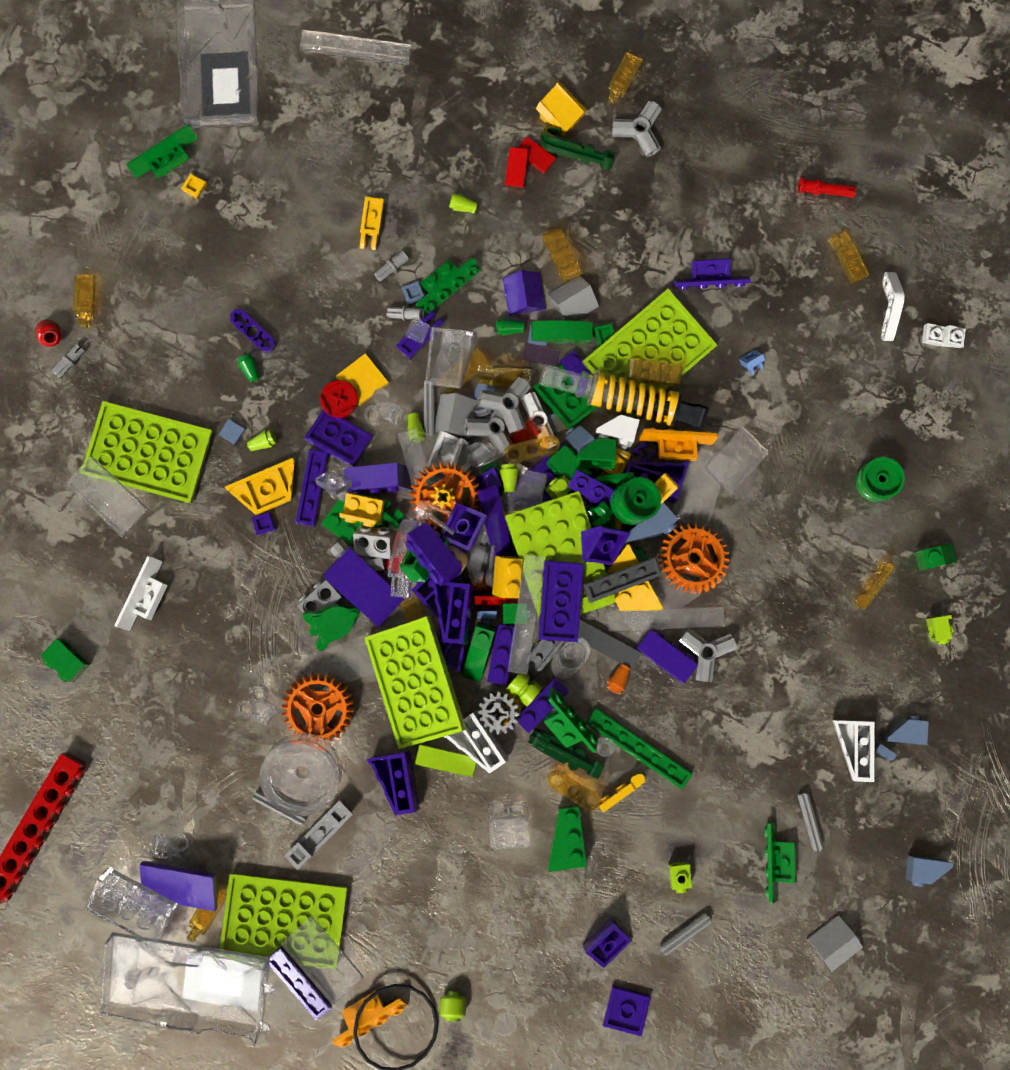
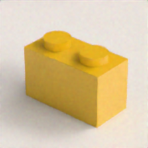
[492,556,523,598]

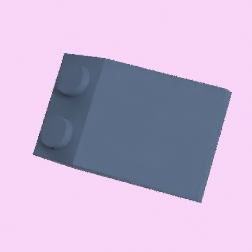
[624,503,678,545]

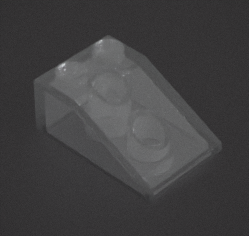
[425,327,475,389]

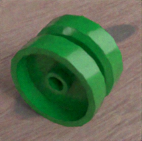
[855,457,905,502]
[610,477,661,525]

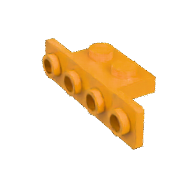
[639,428,718,461]
[332,990,408,1047]

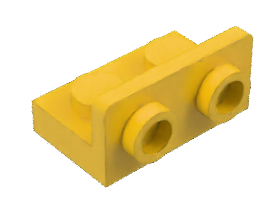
[339,493,385,527]

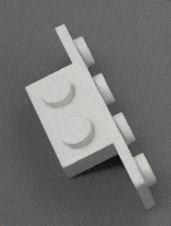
[115,556,168,631]

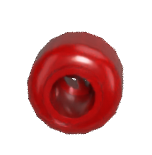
[35,319,62,347]

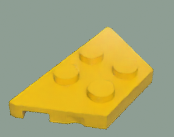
[225,458,295,515]
[606,543,663,611]

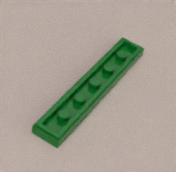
[586,707,693,790]

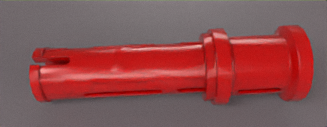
[797,176,857,198]

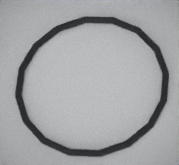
[353,984,438,1070]

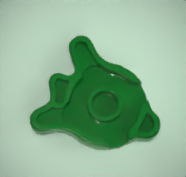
[302,603,359,651]

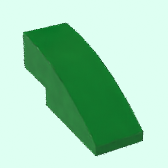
[531,320,593,344]

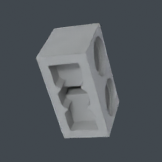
[353,525,397,559]
[297,580,343,613]

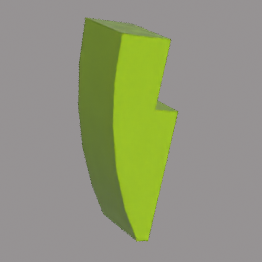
[415,744,476,777]

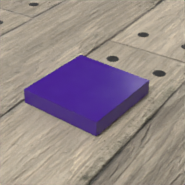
[602,985,651,1037]

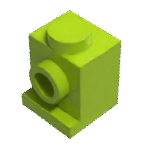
[545,476,573,499]
[926,615,953,645]
[668,861,692,893]

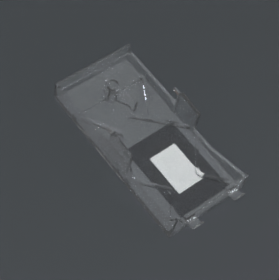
[177,0,260,129]
[100,932,274,1046]

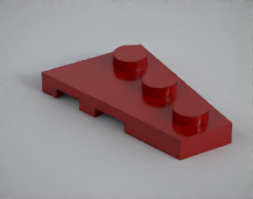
[475,593,534,606]

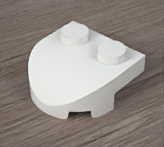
[427,431,473,474]

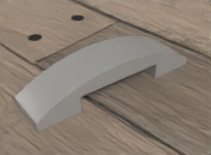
[285,800,353,870]

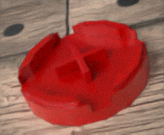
[320,380,358,418]

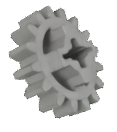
[478,691,521,735]

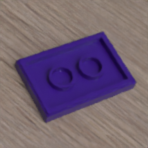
[304,410,373,467]

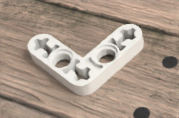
[881,272,904,341]

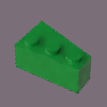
[547,804,587,872]

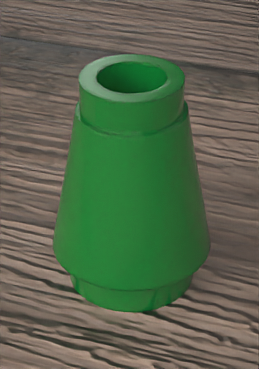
[496,317,524,336]
[237,353,261,383]

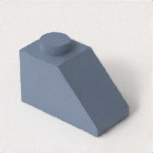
[564,426,596,454]
[882,716,929,745]
[906,855,954,887]

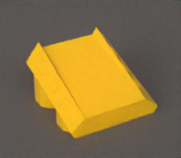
[536,82,588,137]

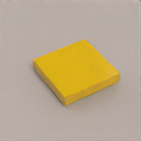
[336,353,389,406]

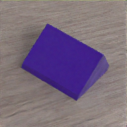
[503,270,546,316]
[439,502,488,552]
[581,526,631,565]
[583,918,632,968]

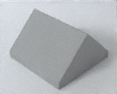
[547,275,599,321]
[434,393,478,438]
[807,915,863,972]

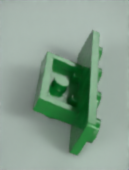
[126,124,197,179]
[416,257,481,317]
[544,687,598,753]
[765,821,797,904]

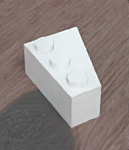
[444,710,509,773]
[832,720,874,782]

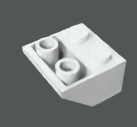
[594,415,639,450]

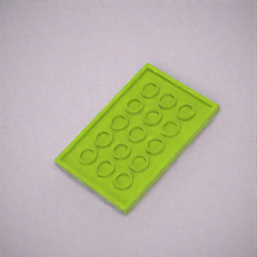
[582,289,717,418]
[81,401,213,504]
[504,491,616,619]
[364,615,466,749]
[219,873,348,969]

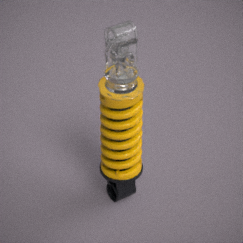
[539,364,709,427]

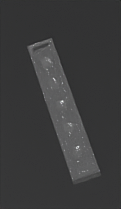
[300,30,412,65]
[508,554,545,674]
[607,607,724,631]

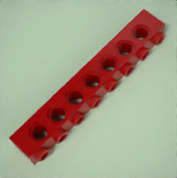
[0,752,87,904]

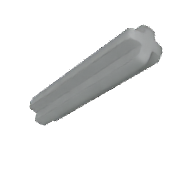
[424,380,435,436]
[253,790,307,825]
[798,792,824,851]
[660,913,712,955]

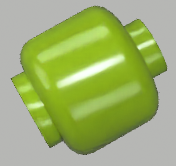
[440,991,466,1021]

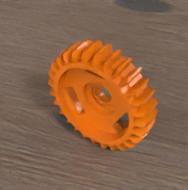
[409,460,480,532]
[658,523,730,594]
[281,672,354,745]

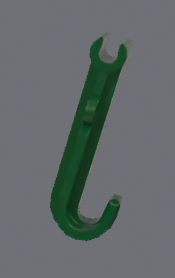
[540,126,615,171]
[528,728,605,780]

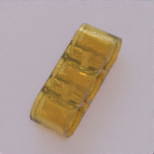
[542,227,582,283]
[626,359,683,386]
[505,436,560,464]
[547,770,599,810]

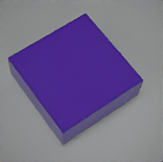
[251,511,276,536]

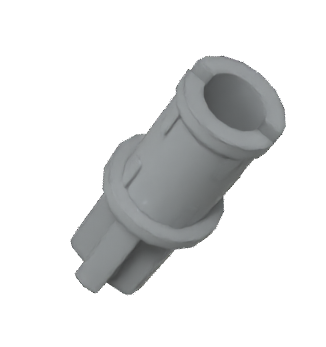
[374,250,409,281]
[386,306,424,321]
[51,343,85,378]

